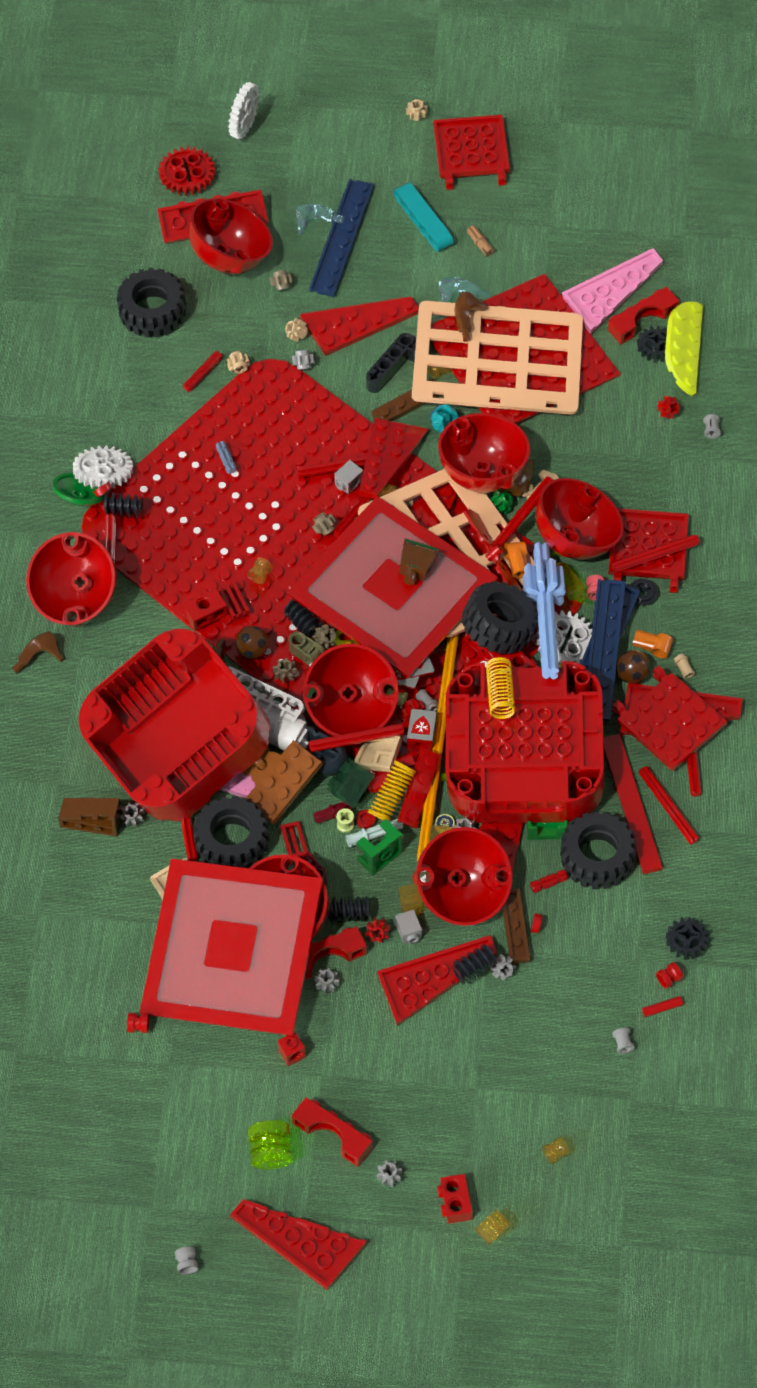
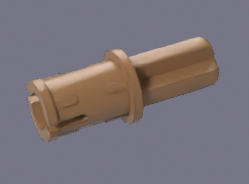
[467,225,495,257]

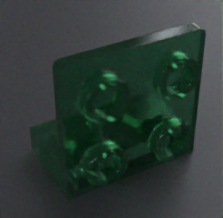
[327,757,375,808]

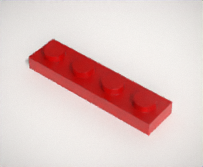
[397,748,440,828]

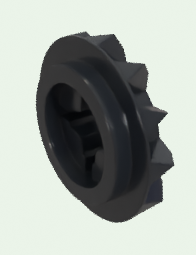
[630,579,658,607]

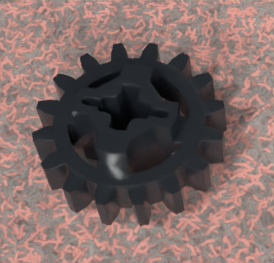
[637,326,667,362]
[665,917,709,960]

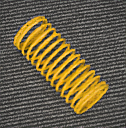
[486,657,515,719]
[368,760,416,821]

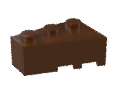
[58,798,122,837]

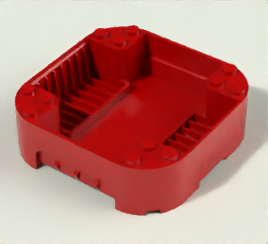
[79,629,271,821]
[445,661,604,823]

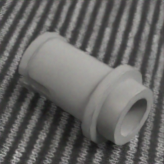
[415,689,438,712]

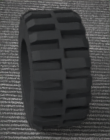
[117,268,186,338]
[462,581,538,654]
[193,796,269,868]
[560,811,636,890]

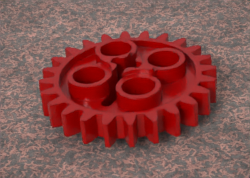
[158,146,216,196]

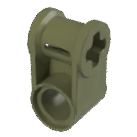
[289,632,325,665]

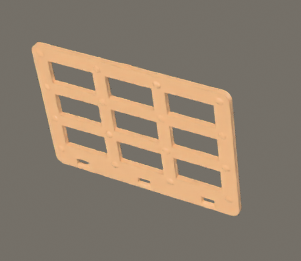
[412,301,583,414]
[358,469,534,638]

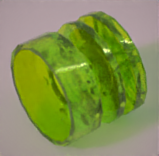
[247,1120,294,1170]

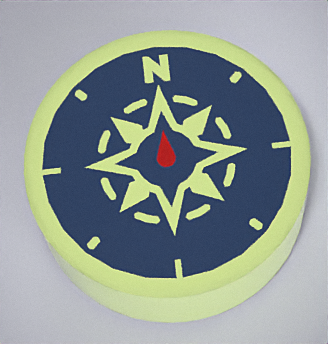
[435,814,455,834]

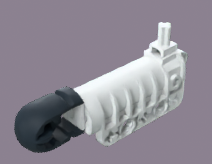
[228,667,347,775]

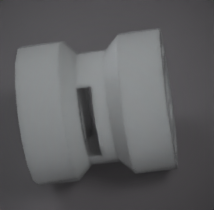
[175,1247,198,1275]

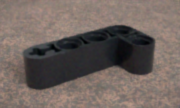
[366,333,429,393]

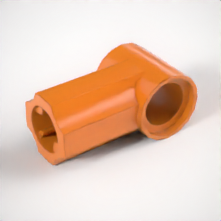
[504,542,527,579]
[633,630,673,659]

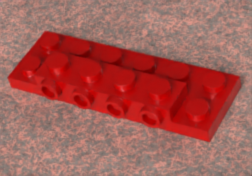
[157,190,268,244]

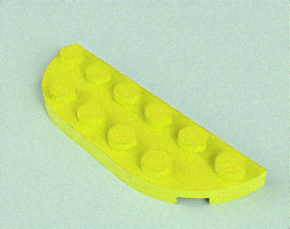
[665,302,703,396]

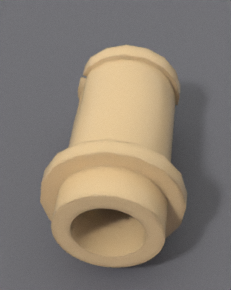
[674,654,695,679]

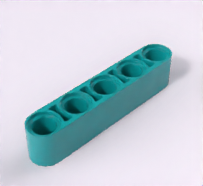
[393,182,454,252]

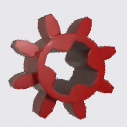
[657,396,680,419]
[401,699,425,722]
[365,917,391,943]

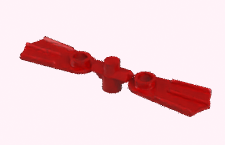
[464,509,522,591]

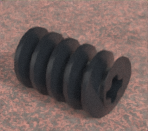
[104,492,144,518]
[284,599,324,638]
[329,896,370,922]
[452,944,497,985]

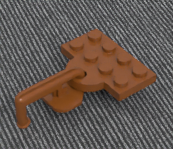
[242,740,323,824]

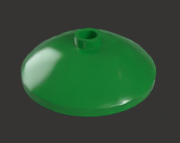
[52,472,108,506]

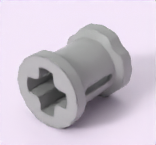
[703,414,721,439]
[612,1028,635,1054]

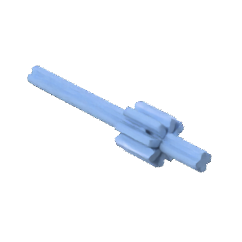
[523,542,566,679]

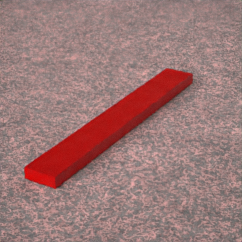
[603,734,662,874]

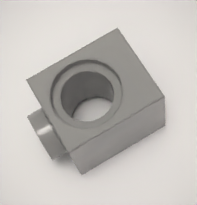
[335,460,363,494]
[395,910,422,945]

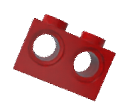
[437,1174,472,1224]

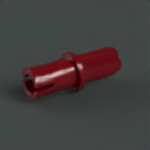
[313,799,352,823]

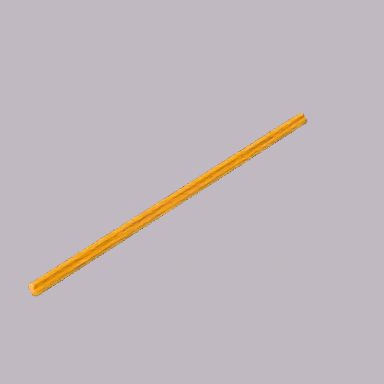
[417,634,459,861]

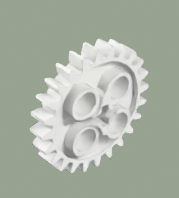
[228,82,260,139]
[73,446,133,489]
[535,610,592,667]

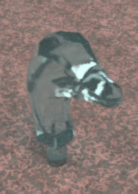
[295,203,344,235]
[439,277,489,303]

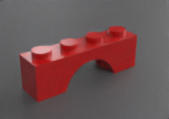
[608,287,679,345]
[304,926,367,980]
[291,1097,373,1167]

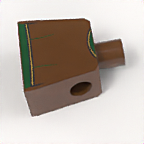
[399,538,439,585]

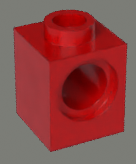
[277,1032,306,1066]

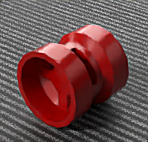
[655,962,683,989]
[127,1013,149,1033]

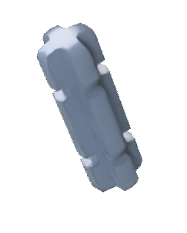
[216,441,236,474]

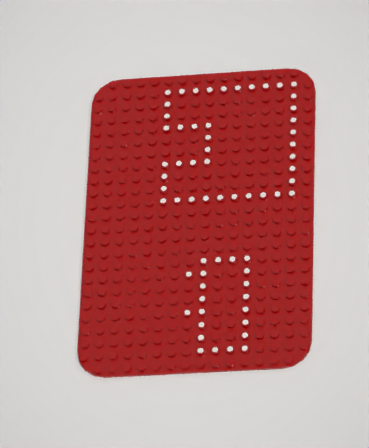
[81,359,583,764]

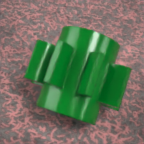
[491,490,513,514]

